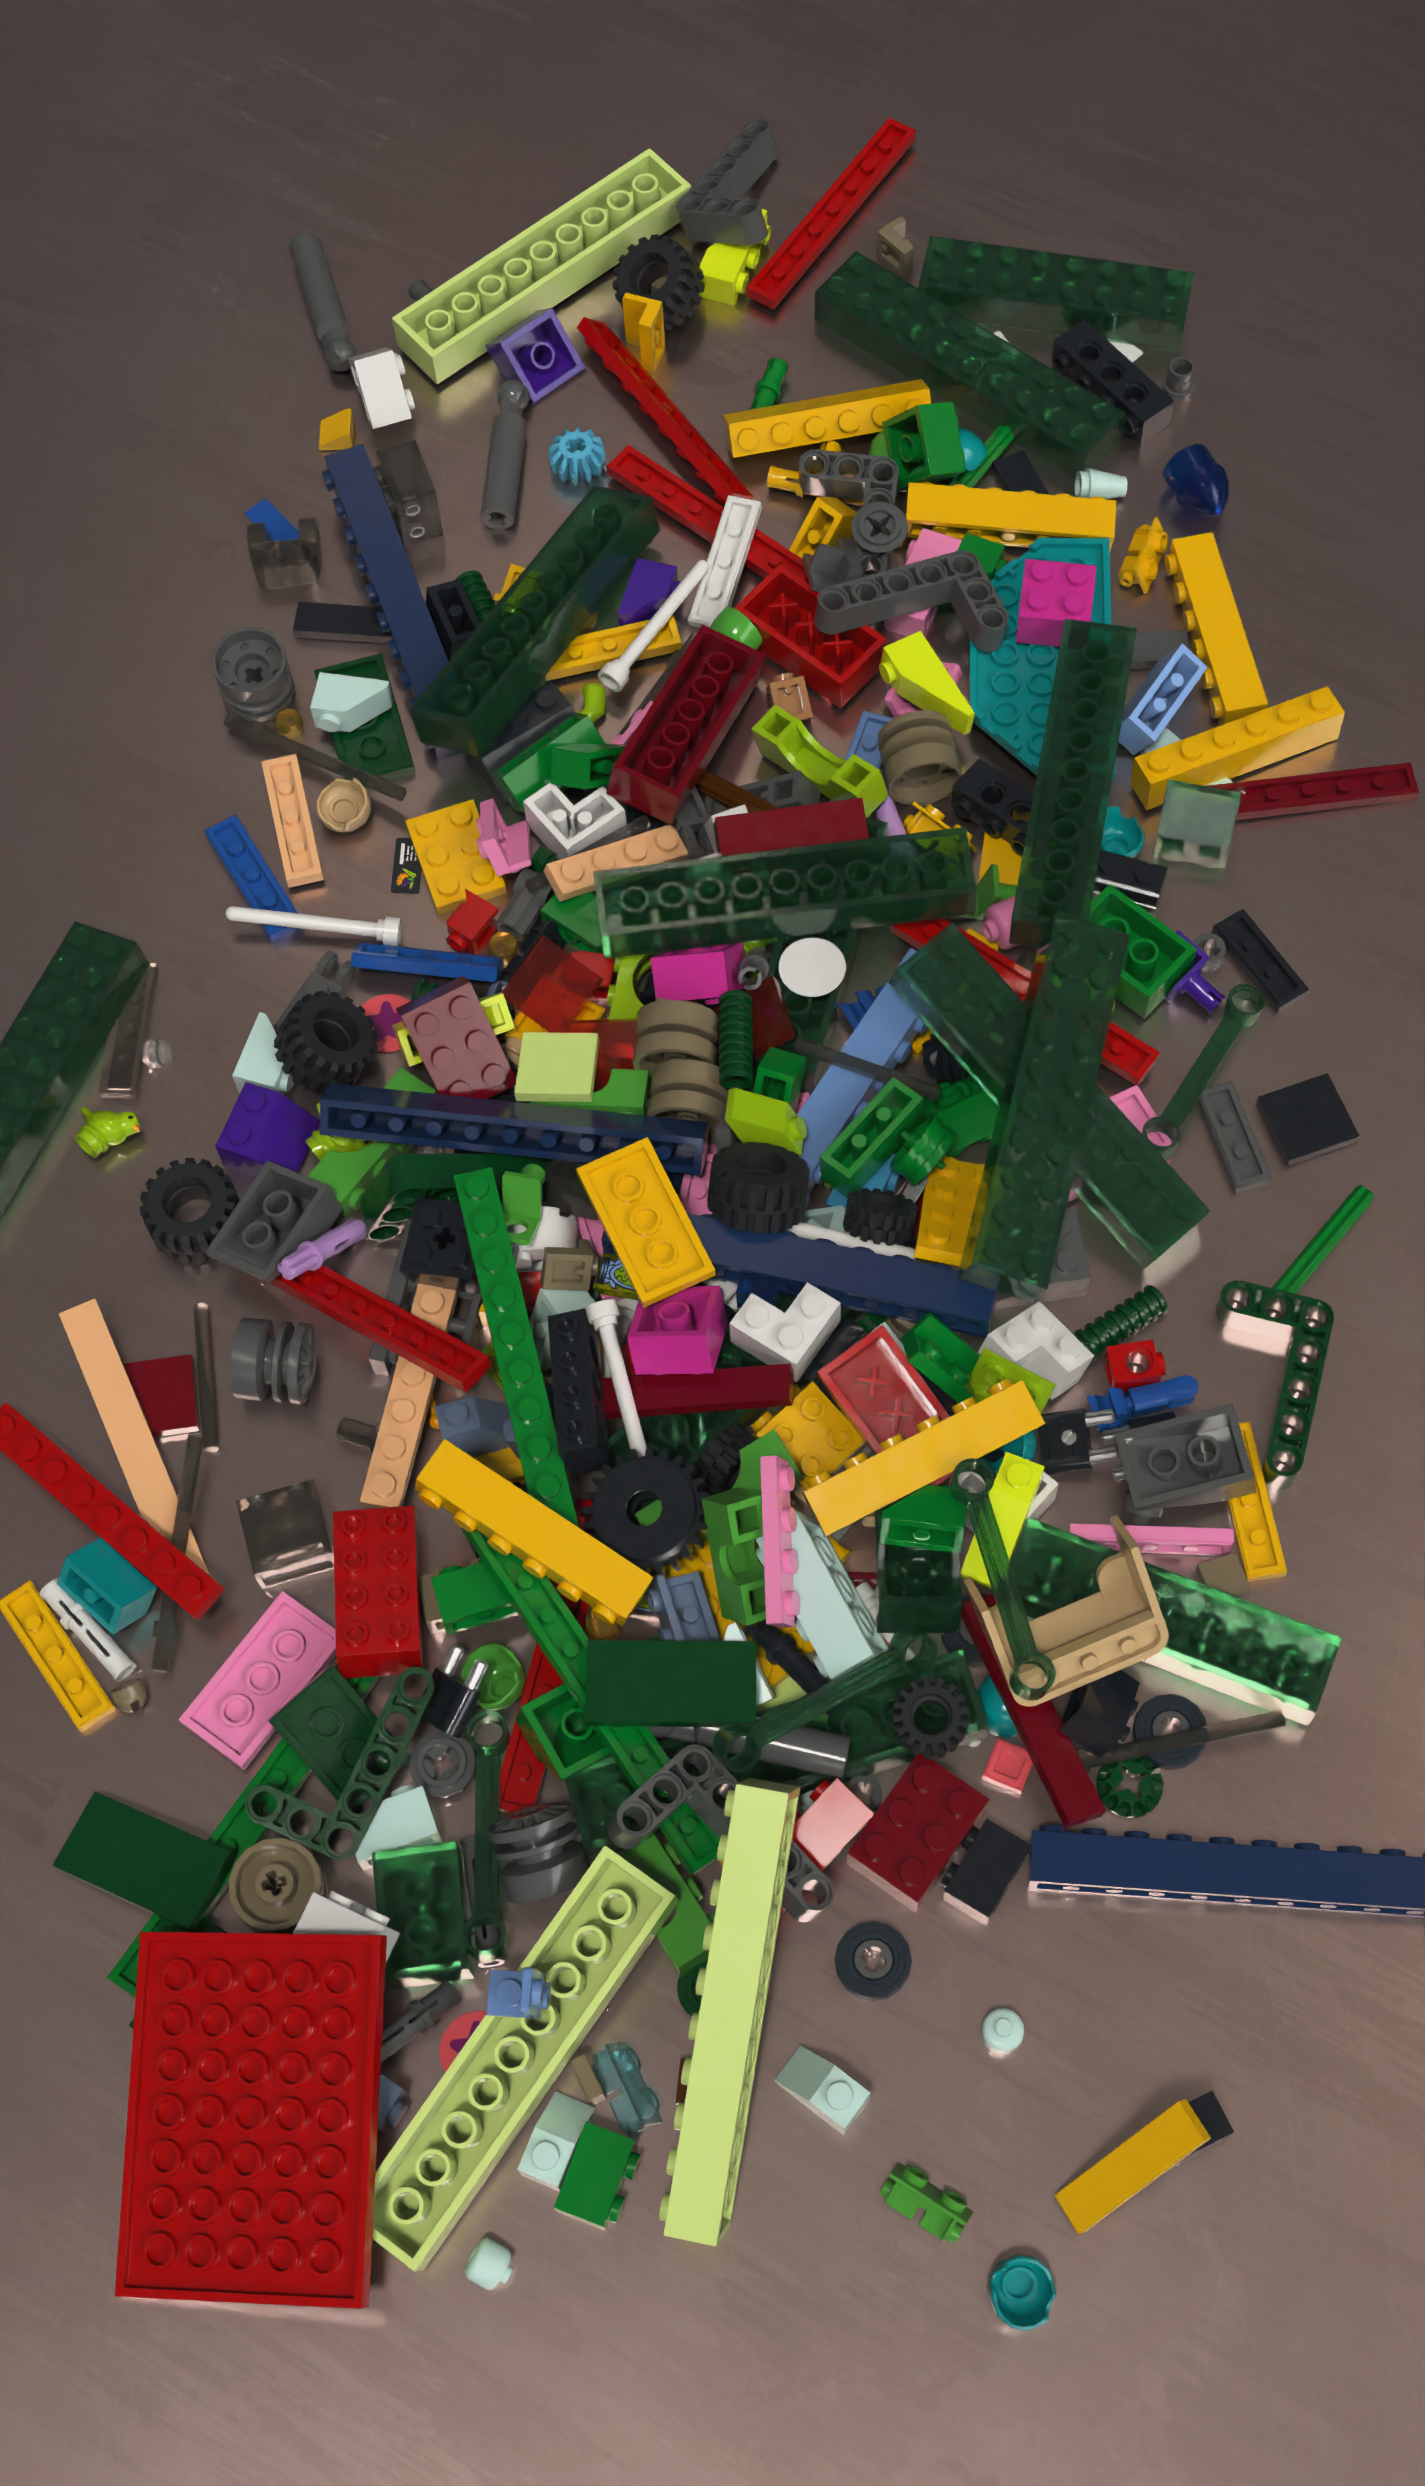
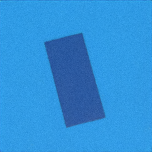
[244,498,302,550]

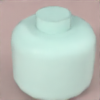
[980,2008,1025,2055]
[464,2237,513,2290]

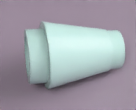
[1074,468,1127,500]

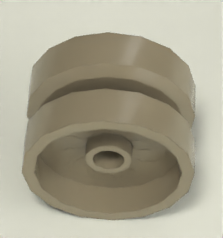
[633,1000,719,1079]
[646,1059,729,1144]
[228,1838,330,1934]

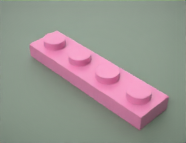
[760,1455,800,1628]

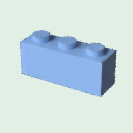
[1114,643,1208,755]

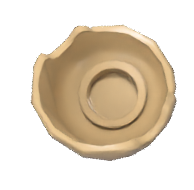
[316,778,371,833]

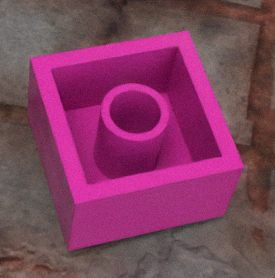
[1016,559,1097,650]
[651,941,745,1005]
[627,1286,728,1375]

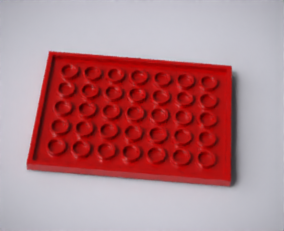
[115,1932,387,2309]

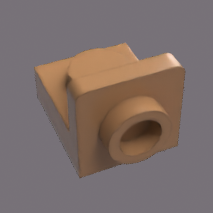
[766,673,813,722]

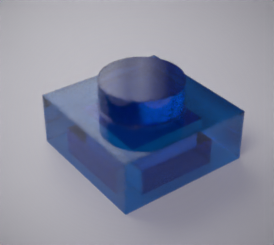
[736,1277,779,1308]

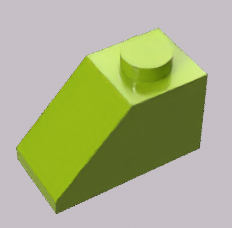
[725,1088,807,1156]

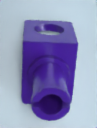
[1165,930,1226,1014]

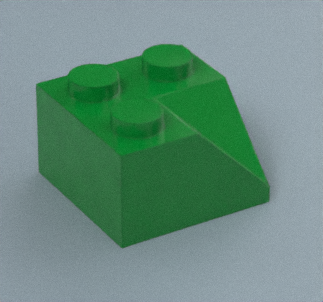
[882,401,965,491]

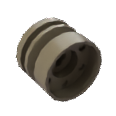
[877,710,963,805]

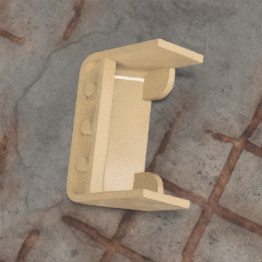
[963,1515,1169,1707]

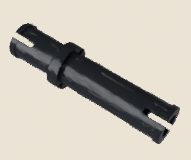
[744,1619,846,1715]

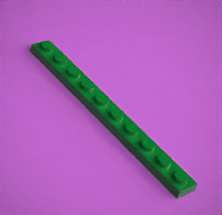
[454,1167,579,1528]
[461,1528,720,1876]
[107,1664,382,1998]

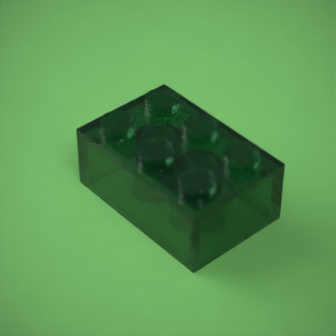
[872,1505,963,1634]
[372,1841,474,1990]

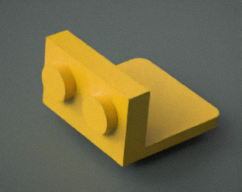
[750,1381,863,1491]

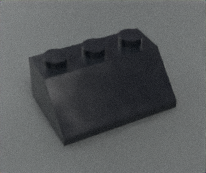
[462,681,575,807]

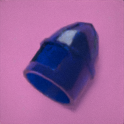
[1162,444,1229,517]

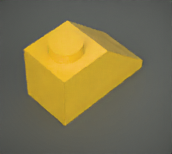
[789,497,857,558]

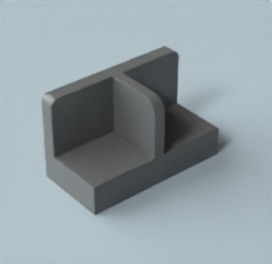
[802,536,863,592]

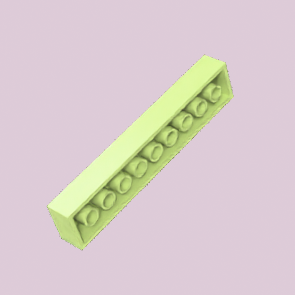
[392,148,691,384]
[659,1778,800,2247]
[372,1846,680,2272]

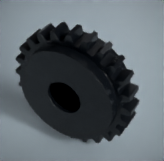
[582,1447,711,1576]

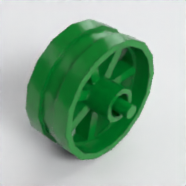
[890,1114,957,1186]

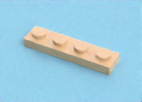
[261,754,324,888]
[543,824,689,902]

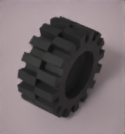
[843,1188,917,1246]
[693,1423,757,1495]
[892,1677,969,1760]

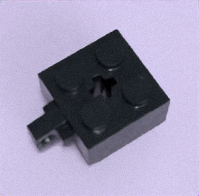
[399,1198,519,1294]

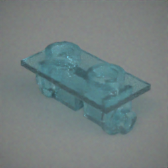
[592,2042,663,2137]

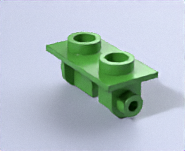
[879,2162,974,2244]

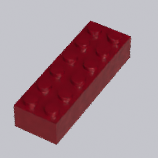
[606,624,766,825]

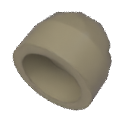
[110,1678,147,1713]

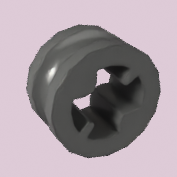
[1194,933,1226,971]
[847,1775,881,1812]

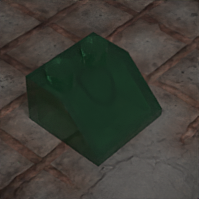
[1153,779,1241,869]

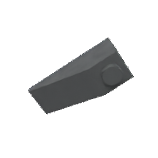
[705,770,821,817]

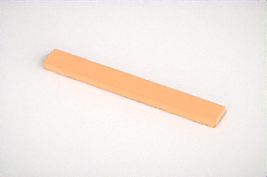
[59,1298,211,1576]

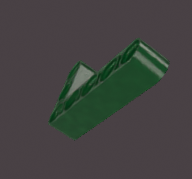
[361,1154,569,1241]
[1216,1280,1334,1490]
[245,1667,434,1860]

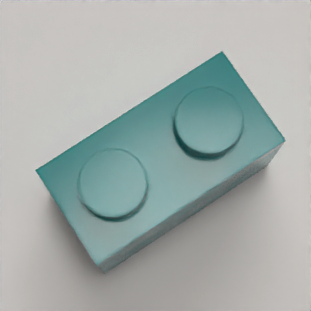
[57,1537,157,1635]

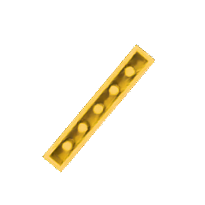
[723,379,931,458]
[905,481,1116,551]
[1165,532,1268,726]
[1130,686,1345,811]
[802,1378,1045,1537]
[415,1439,653,1627]

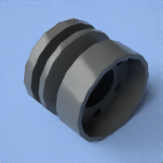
[212,627,295,723]
[230,1318,316,1405]
[487,1801,590,1903]

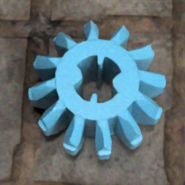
[548,426,606,486]

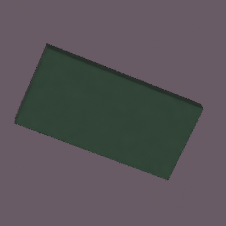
[314,653,416,786]
[585,1640,756,1728]
[52,1791,235,1932]

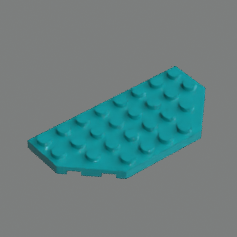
[969,538,1116,781]

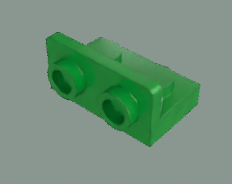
[901,1313,981,1403]

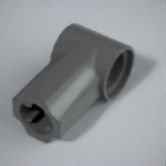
[495,868,555,943]

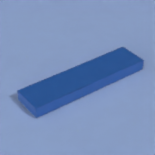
[204,814,299,943]
[351,942,504,982]

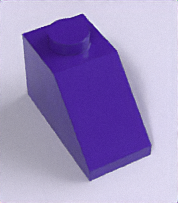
[618,558,681,626]

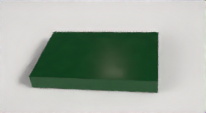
[267,1664,411,1812]

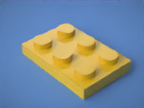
[405,799,507,915]

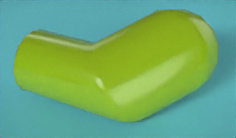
[577,683,606,723]

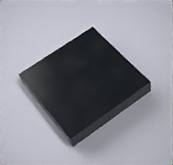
[1256,1073,1360,1166]

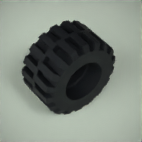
[613,234,705,330]
[274,991,378,1094]
[707,1142,810,1234]
[140,1158,240,1264]

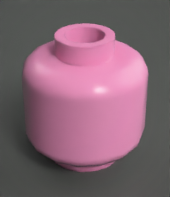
[982,896,1040,950]

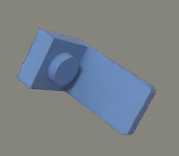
[486,1967,551,2019]

